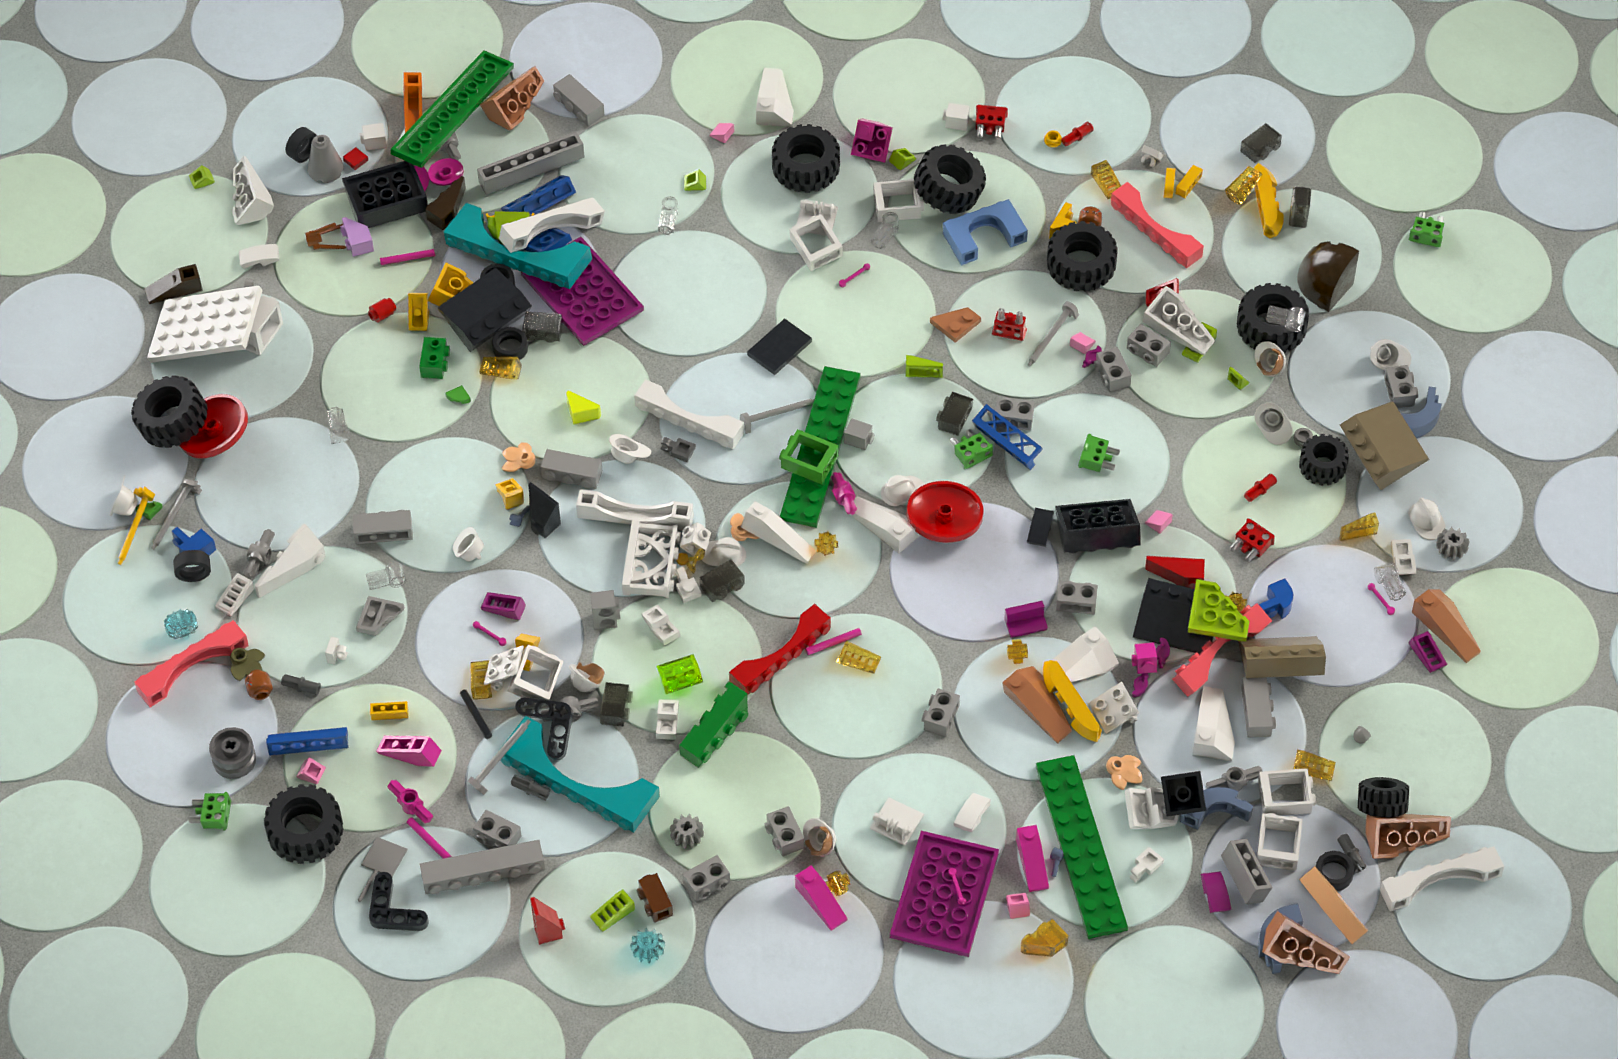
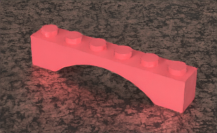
[1111,182,1204,268]
[1172,603,1272,697]
[134,620,249,707]

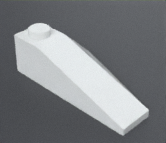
[741,501,816,564]
[1039,626,1119,682]

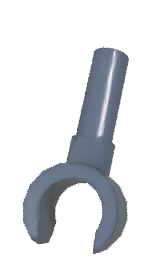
[509,505,530,527]
[1050,847,1063,877]

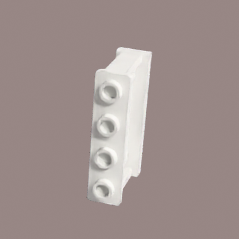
[622,520,681,598]

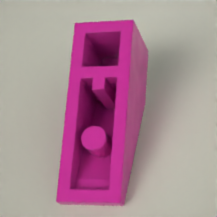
[376,735,442,767]
[1016,825,1049,892]
[795,865,848,931]

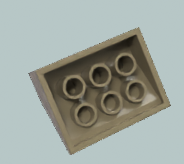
[1340,401,1430,490]
[1238,636,1326,678]

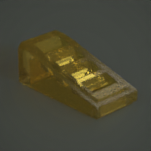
[1091,160,1121,199]
[1225,166,1262,205]
[479,357,522,379]
[1339,512,1379,541]
[836,641,881,674]
[471,660,492,700]
[1293,749,1336,781]

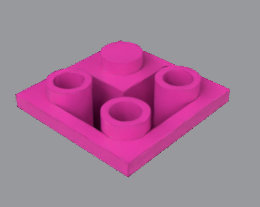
[851,118,893,163]

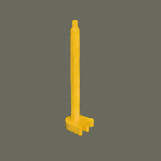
[118,486,155,565]

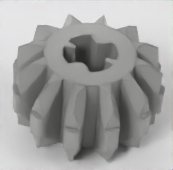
[1436,527,1469,561]
[670,813,704,849]

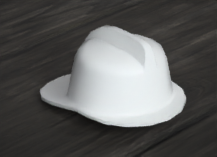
[1370,339,1412,370]
[1254,402,1293,445]
[609,434,651,464]
[110,475,138,516]
[881,475,924,506]
[1408,497,1446,540]
[453,527,484,562]
[700,537,746,567]

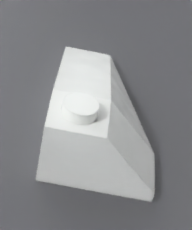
[756,68,794,127]
[233,156,274,225]
[1143,286,1215,355]
[844,496,920,554]
[255,524,325,598]
[1192,686,1235,761]

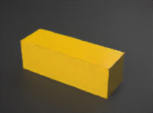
[1175,165,1203,198]
[370,701,409,720]

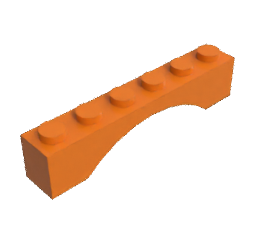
[403,72,424,167]

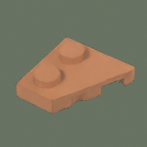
[930,307,981,343]

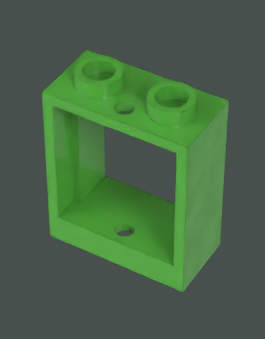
[779,429,838,484]

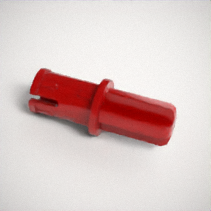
[1061,121,1094,146]
[1244,473,1277,502]

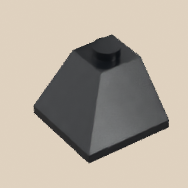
[528,482,561,538]
[1161,771,1207,817]

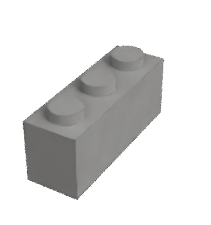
[553,74,605,127]
[541,449,603,489]
[353,510,413,544]
[1241,676,1276,737]
[1221,839,1273,904]

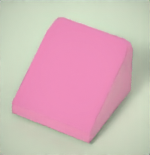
[710,123,734,143]
[1070,332,1096,354]
[1145,510,1173,534]
[296,757,326,784]
[1006,893,1030,919]

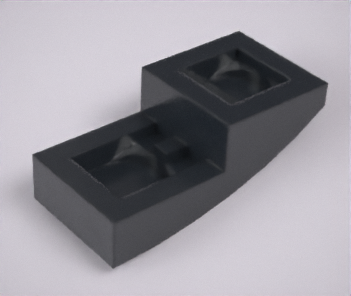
[1027,507,1054,547]

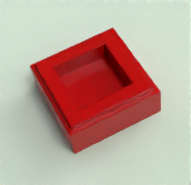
[343,147,368,170]

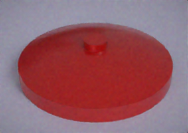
[179,394,248,458]
[907,481,984,543]

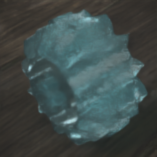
[164,609,198,639]
[630,927,665,964]

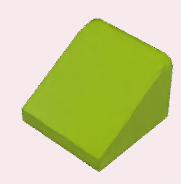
[889,148,916,170]
[189,165,215,189]
[684,169,706,191]
[1227,367,1249,390]

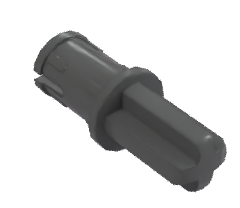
[281,674,321,695]
[511,775,551,801]
[1337,834,1366,873]

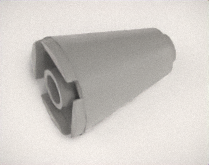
[308,135,344,183]

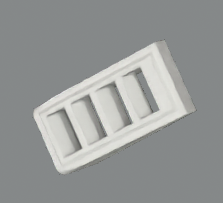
[215,573,254,617]

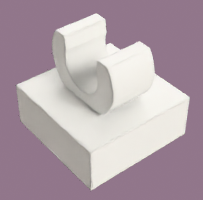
[1141,145,1163,168]
[325,637,348,665]

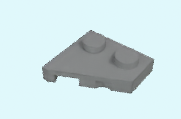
[356,596,405,636]

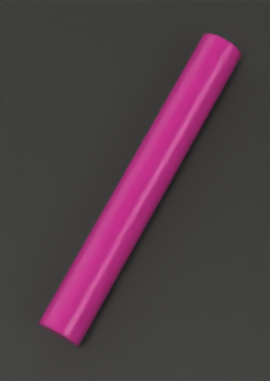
[380,249,435,265]
[805,628,862,655]
[407,817,452,859]

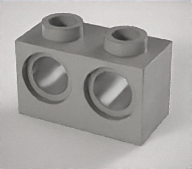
[1127,324,1171,367]
[1094,347,1132,392]
[1384,365,1418,408]
[995,397,1035,431]
[1056,581,1098,615]
[590,590,621,630]
[922,688,960,737]
[764,806,805,856]
[473,810,522,848]
[682,855,730,902]

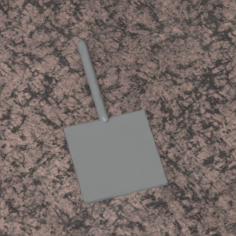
[358,837,408,902]

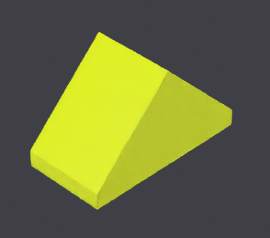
[566,390,601,425]

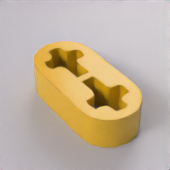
[1163,168,1176,198]

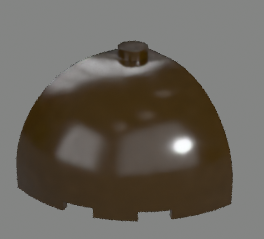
[1297,241,1359,312]

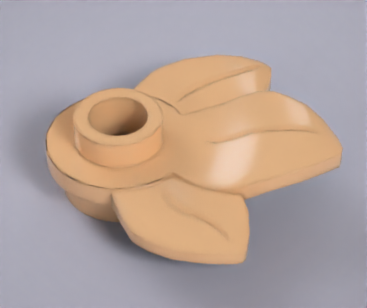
[502,442,536,472]
[730,513,759,541]
[1106,755,1143,790]

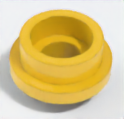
[1044,130,1062,147]

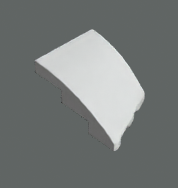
[1125,787,1179,829]

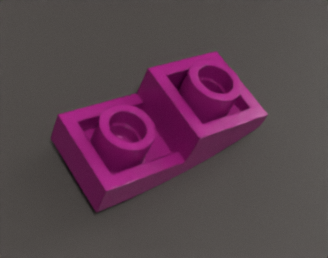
[1201,871,1232,913]

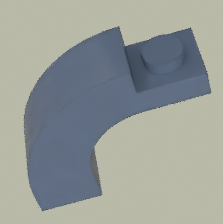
[1401,386,1442,438]
[1180,787,1253,830]
[1258,904,1303,974]

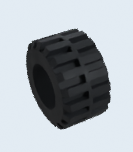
[1299,434,1349,486]
[1357,777,1409,818]

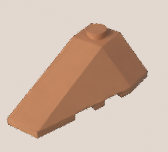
[480,66,544,130]
[1412,589,1481,663]
[1002,666,1072,744]
[1365,814,1451,859]
[1262,911,1350,974]

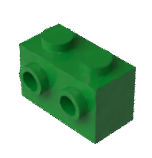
[419,337,450,379]

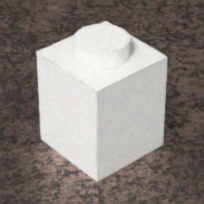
[943,103,970,131]
[359,123,387,151]

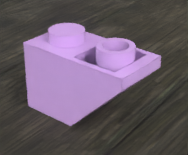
[340,217,374,257]

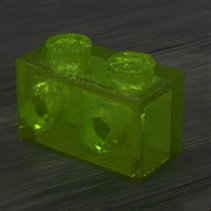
[656,654,703,694]

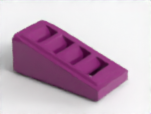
[481,592,526,620]
[1408,631,1447,673]

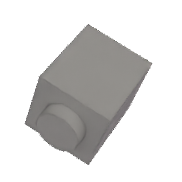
[844,418,874,450]

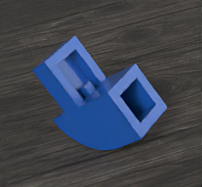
[171,527,216,556]
[1259,578,1294,619]

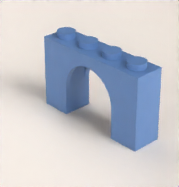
[943,199,1028,265]

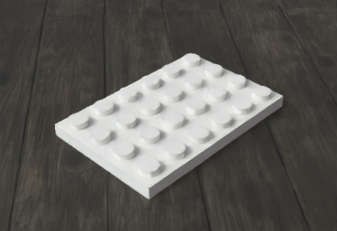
[147,286,263,363]

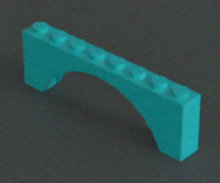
[443,203,592,289]
[500,715,660,833]

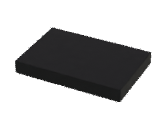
[747,318,812,375]

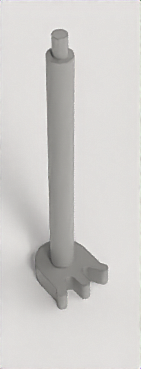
[1028,301,1079,366]
[740,399,814,434]
[151,479,202,550]
[468,719,531,795]

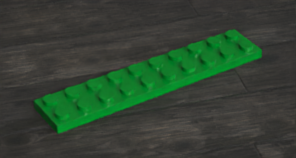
[390,50,514,168]
[780,366,861,528]
[1036,755,1128,939]

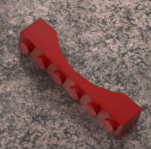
[729,603,831,695]

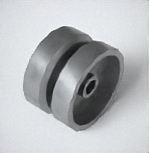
[209,727,256,779]

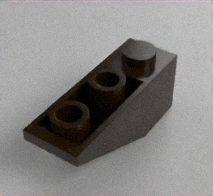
[426,176,466,230]
[144,264,203,304]

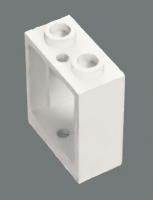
[873,179,924,222]
[790,214,843,271]
[246,295,283,355]
[508,645,563,707]
[1258,769,1316,816]
[1257,813,1303,871]

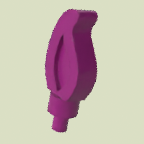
[1082,345,1102,368]
[1156,638,1170,669]
[1132,673,1149,697]

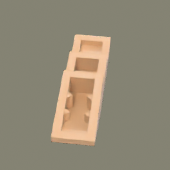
[1299,866,1368,944]

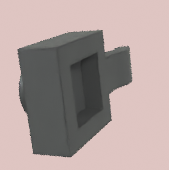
[661,437,696,463]

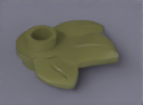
[230,648,265,681]

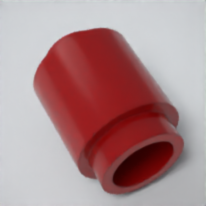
[368,298,396,323]

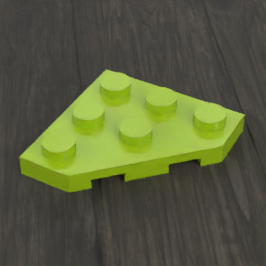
[1188,579,1249,642]

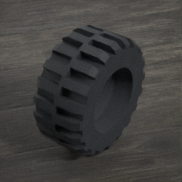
[772,124,840,193]
[914,144,986,214]
[1047,221,1118,292]
[1236,283,1309,353]
[131,375,208,448]
[264,784,344,864]

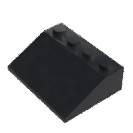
[342,161,428,228]
[437,268,532,352]
[1055,499,1141,553]
[1133,578,1214,654]

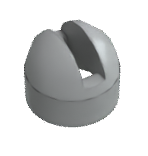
[1354,726,1371,744]

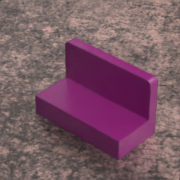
[1004,601,1048,638]

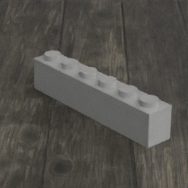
[477,132,585,195]
[420,840,545,894]

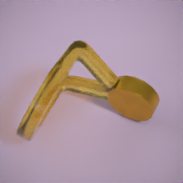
[676,548,705,574]

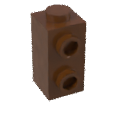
[636,873,673,923]

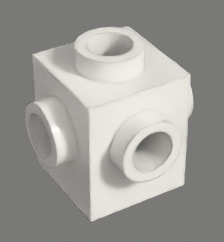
[680,522,711,556]

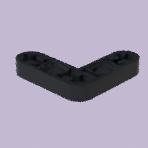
[515,697,573,760]
[369,872,429,931]

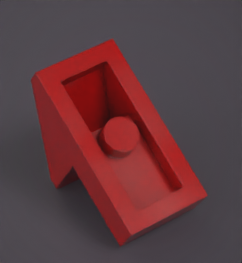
[1146,278,1179,307]

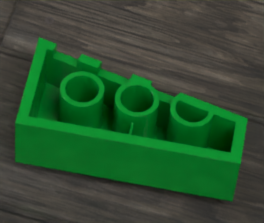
[679,681,748,768]

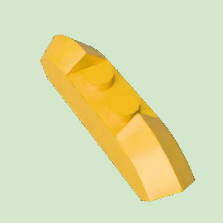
[1252,163,1284,238]
[1043,660,1102,742]

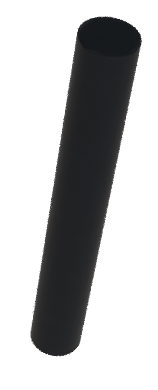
[460,689,492,739]

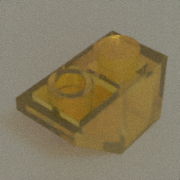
[1021,919,1069,957]

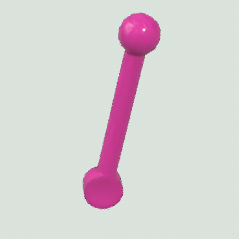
[839,263,870,287]
[1368,583,1395,615]
[473,621,506,646]
[948,868,966,905]

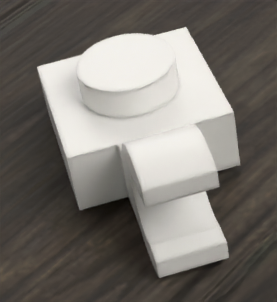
[676,567,701,603]
[1130,847,1164,883]

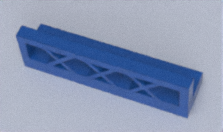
[501,175,576,216]
[972,404,1043,471]
[266,727,349,756]

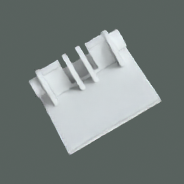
[797,199,838,236]
[484,645,524,691]
[1089,682,1139,734]
[870,797,924,846]

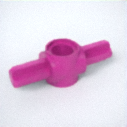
[831,472,857,515]
[387,780,433,824]

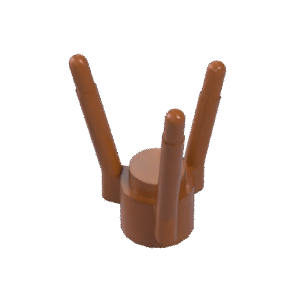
[305,223,346,250]

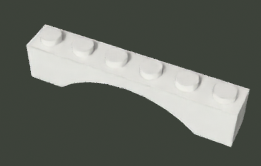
[499,197,605,253]
[634,379,744,449]
[576,489,694,531]
[1380,846,1504,912]

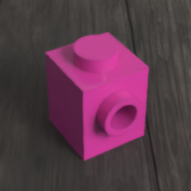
[1131,643,1157,674]

